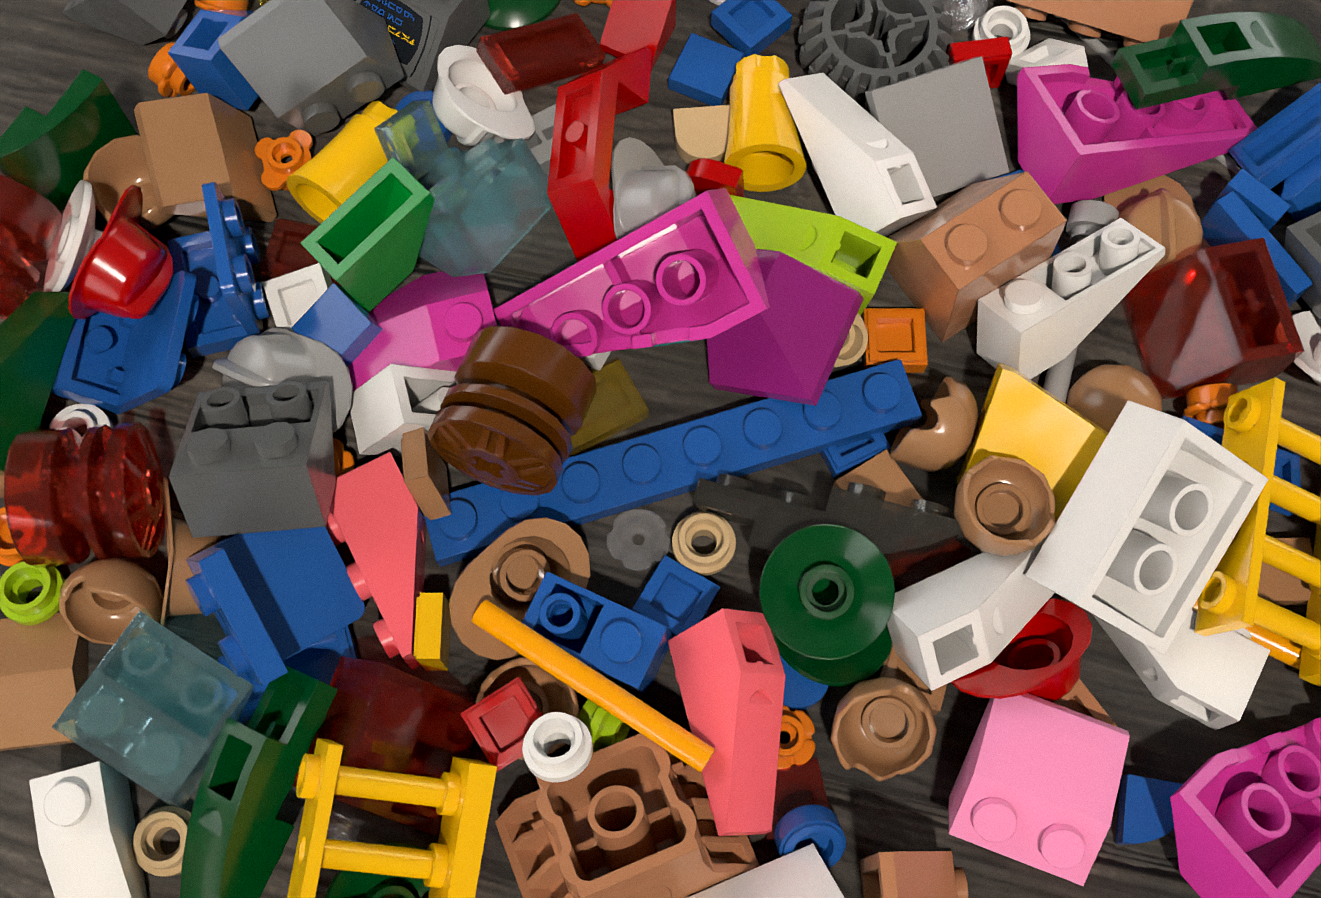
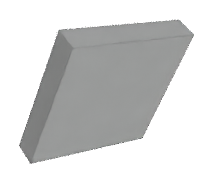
[865,56,1009,197]

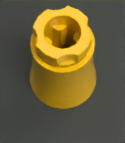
[724,54,806,192]
[286,101,416,223]

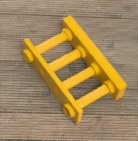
[1194,377,1321,687]
[287,738,497,898]

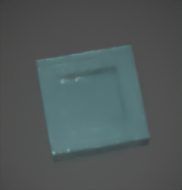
[374,100,451,180]

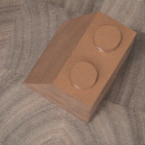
[886,171,1067,343]

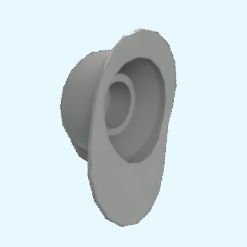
[611,137,697,240]
[212,327,353,433]

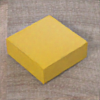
[413,593,451,671]

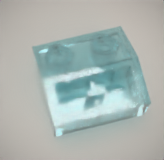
[418,138,552,277]
[52,611,255,807]

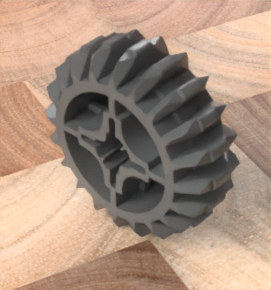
[798,0,955,115]

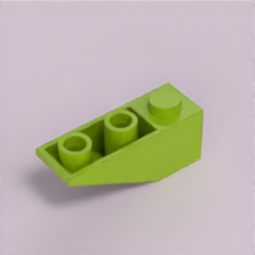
[730,195,897,316]

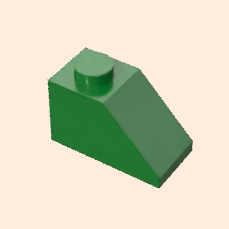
[301,157,435,313]

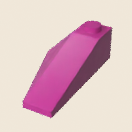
[1017,64,1258,204]
[493,188,770,357]
[348,262,497,413]
[1170,717,1321,898]

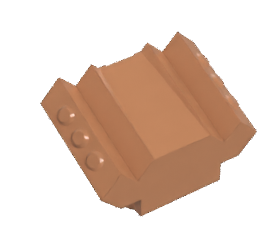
[495,733,760,898]

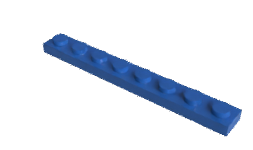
[423,359,922,567]

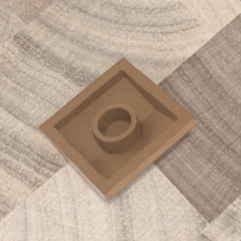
[134,93,277,222]
[0,612,88,751]

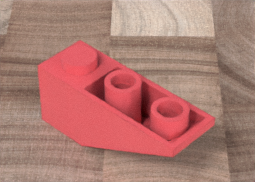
[326,452,427,669]
[668,608,786,836]

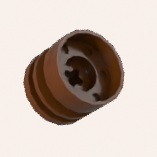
[427,326,597,496]

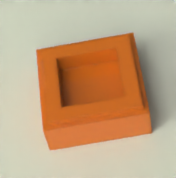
[861,308,928,373]

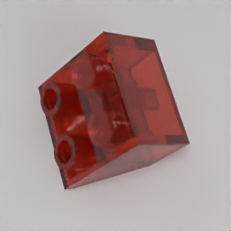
[1124,237,1304,400]
[293,656,476,837]

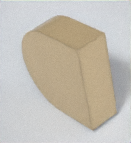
[672,105,730,164]

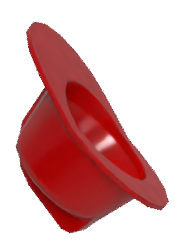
[68,185,173,319]
[951,598,1093,702]

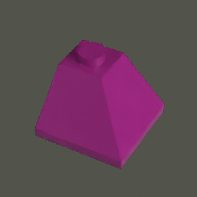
[707,249,864,406]

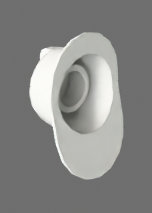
[433,45,535,146]

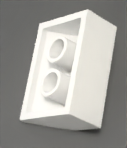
[1025,400,1269,655]

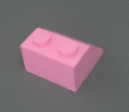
[949,693,1130,886]

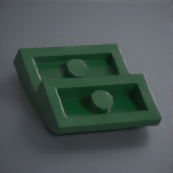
[0,69,137,218]

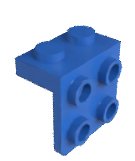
[167,181,271,358]
[50,270,199,415]
[185,527,365,686]

